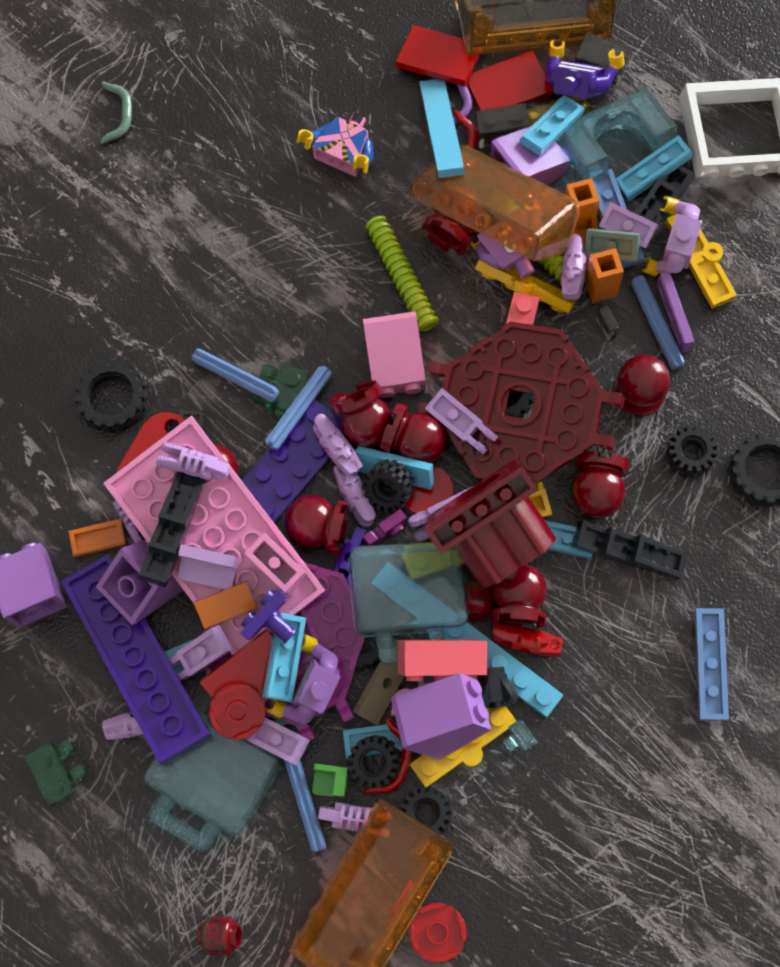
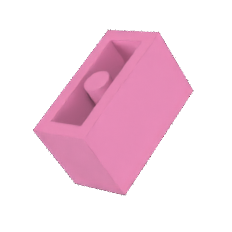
[244,533,308,594]

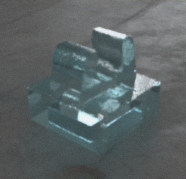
[503,720,538,752]

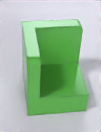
[312,764,349,799]

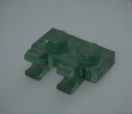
[252,364,309,418]
[24,740,90,807]

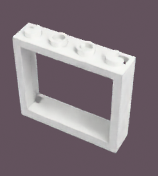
[679,78,780,179]

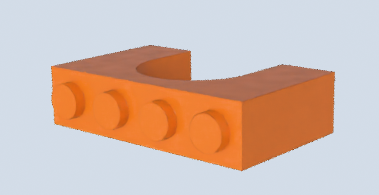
[562,178,624,304]

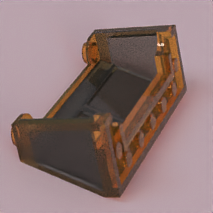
[455,0,617,55]

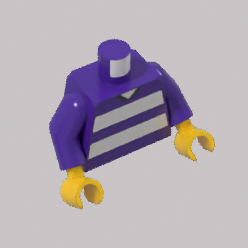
[545,40,625,99]

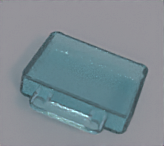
[348,542,468,664]
[144,710,281,852]

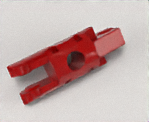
[491,623,563,657]

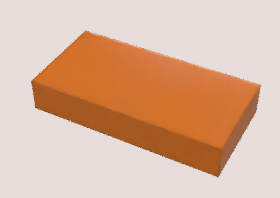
[68,519,127,558]
[194,580,257,629]

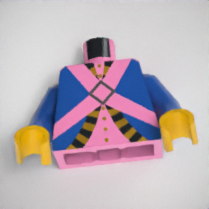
[296,112,374,177]

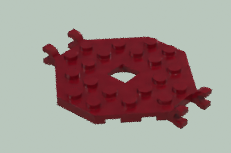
[418,321,625,485]

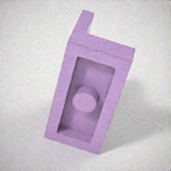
[599,202,659,249]
[177,544,240,589]

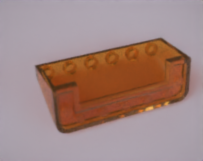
[409,145,580,261]
[289,799,453,967]

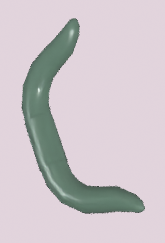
[100,81,132,144]

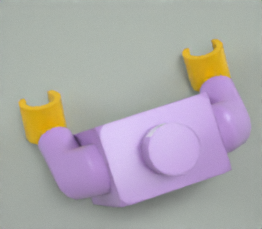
[641,196,703,277]

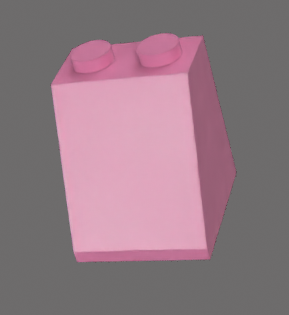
[363,311,426,398]

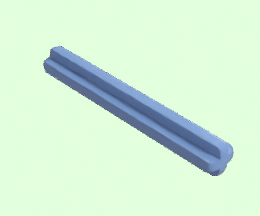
[631,275,685,370]
[192,349,279,402]
[265,366,332,450]
[284,760,327,853]

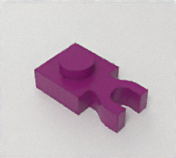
[363,509,407,550]

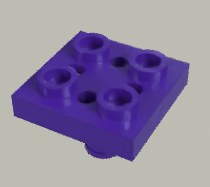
[240,589,297,644]

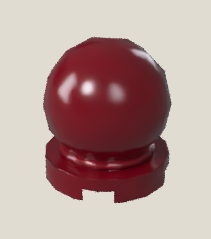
[421,188,485,256]
[614,354,671,416]
[329,380,393,448]
[380,403,447,463]
[571,451,629,519]
[284,495,351,555]
[491,564,547,628]

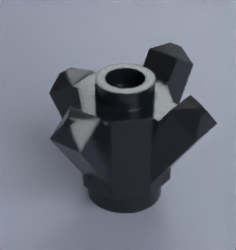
[480,666,519,709]

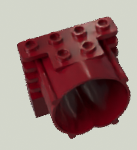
[425,460,556,588]

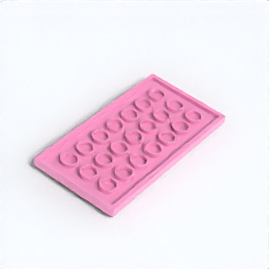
[103,416,326,655]

